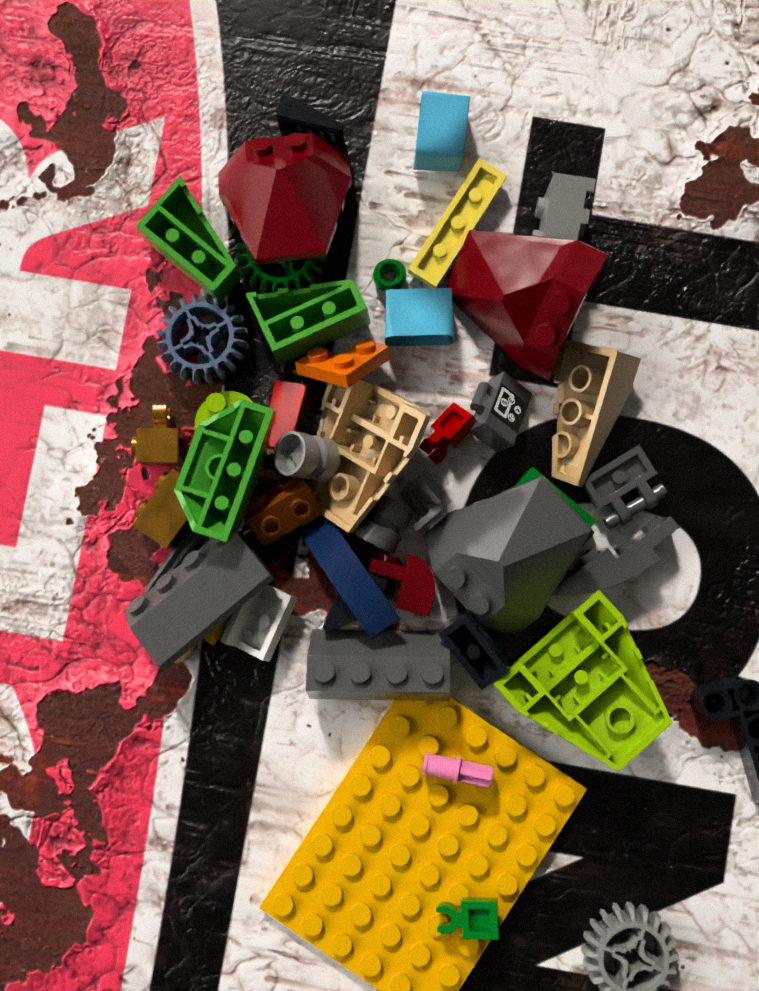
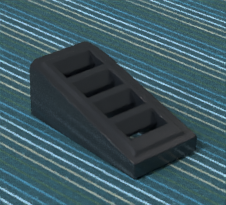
[276,93,344,146]

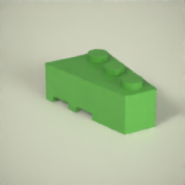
[135,176,241,300]
[246,279,370,366]

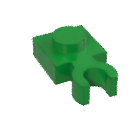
[436,897,500,940]

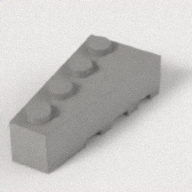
[532,172,596,240]

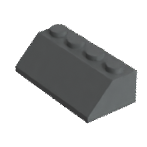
[125,529,274,671]
[306,629,450,701]

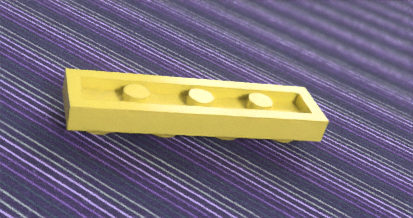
[408,159,507,289]

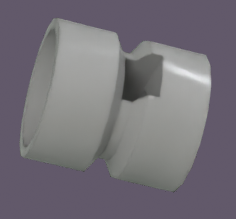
[274,430,340,482]

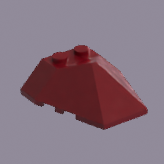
[218,133,352,265]
[446,230,610,381]

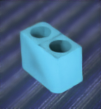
[413,91,470,172]
[385,288,455,346]

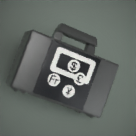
[470,372,532,453]

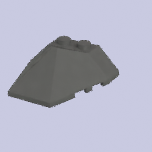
[423,475,592,636]

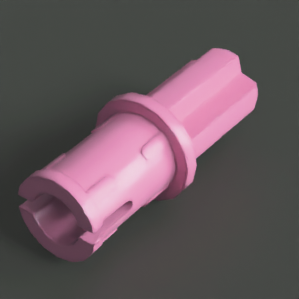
[422,752,494,788]

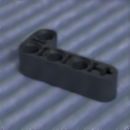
[690,676,759,805]

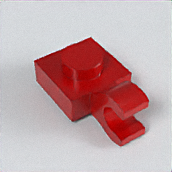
[419,402,477,464]

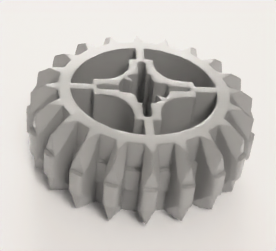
[581,901,680,991]

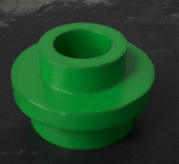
[373,259,407,292]

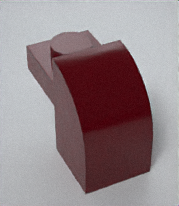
[368,553,435,616]

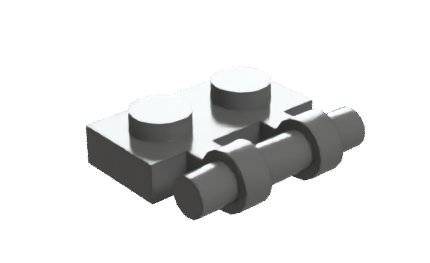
[582,445,668,530]

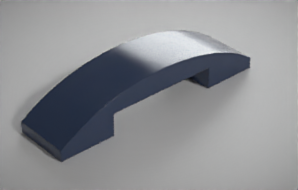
[298,515,401,640]

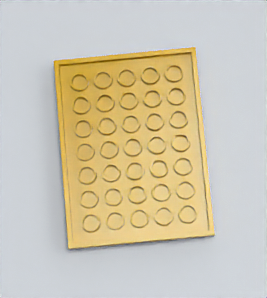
[259,696,587,991]

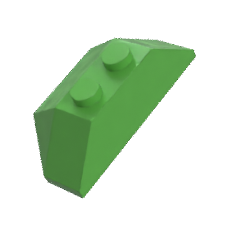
[174,399,275,543]

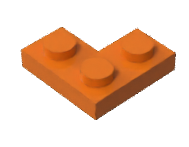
[295,339,392,388]

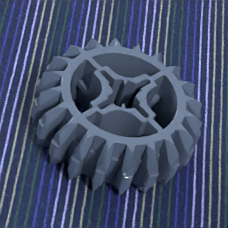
[157,293,249,385]

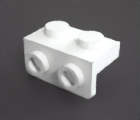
[221,584,298,662]

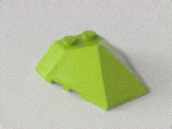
[493,590,673,771]

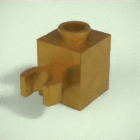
[131,405,185,466]

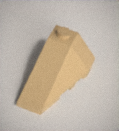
[552,340,641,487]

